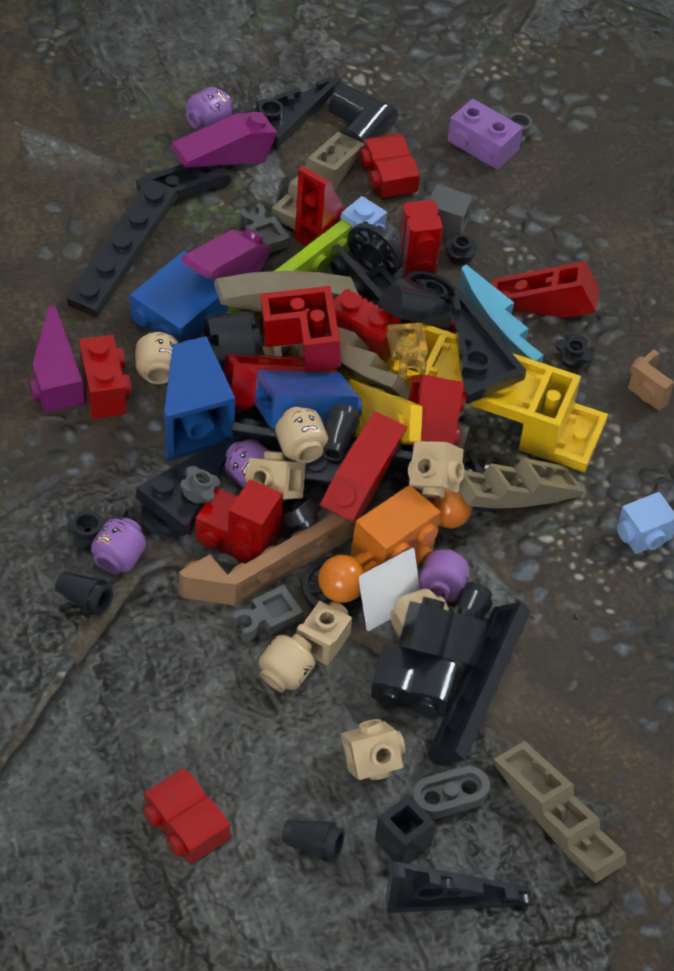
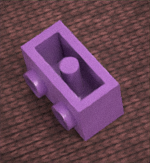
[448,99,523,170]

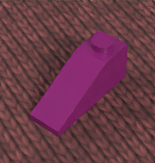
[171,112,277,167]
[181,228,273,279]
[28,305,84,413]

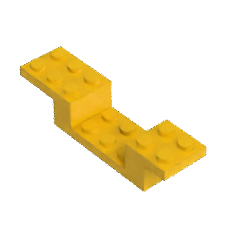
[335,322,608,473]

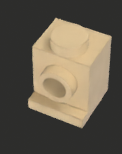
[297,601,352,666]

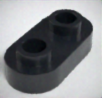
[281,491,322,530]

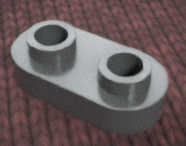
[412,766,490,819]

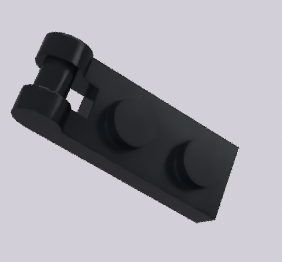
[136,164,231,201]

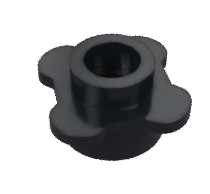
[556,336,594,369]
[66,511,102,549]

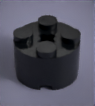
[203,311,261,373]

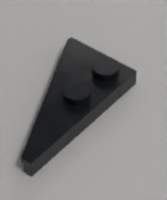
[232,76,341,147]
[451,288,527,404]
[135,437,234,536]
[385,862,530,913]

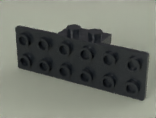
[230,419,413,485]

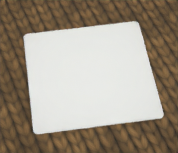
[358,548,420,631]

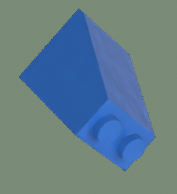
[164,336,235,461]

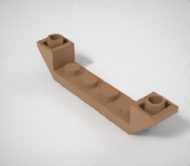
[179,512,355,606]

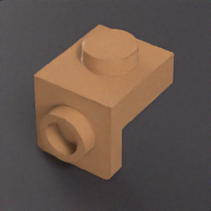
[628,350,674,411]

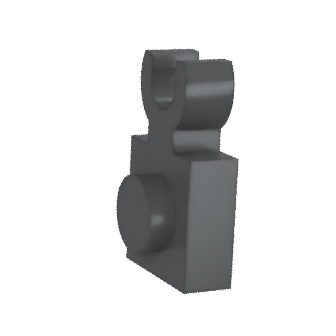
[240,203,290,253]
[232,585,303,641]

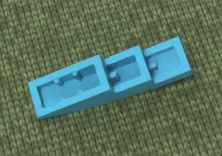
[458,265,544,363]

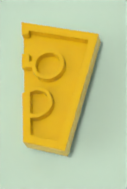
[349,378,422,445]

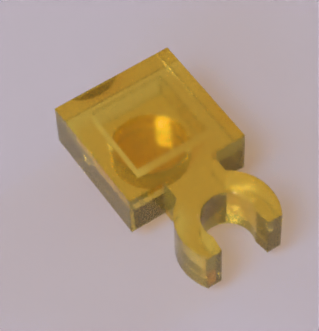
[386,323,428,380]

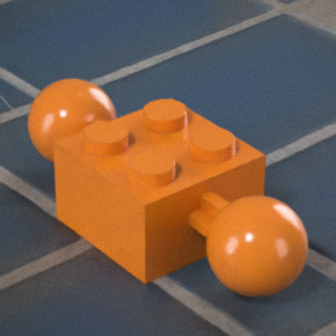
[318,485,473,603]

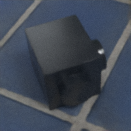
[375,795,436,864]

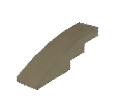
[270,132,364,230]
[214,271,359,313]
[338,327,410,400]
[459,458,584,508]
[494,741,626,883]

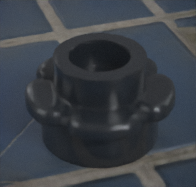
[445,234,477,264]

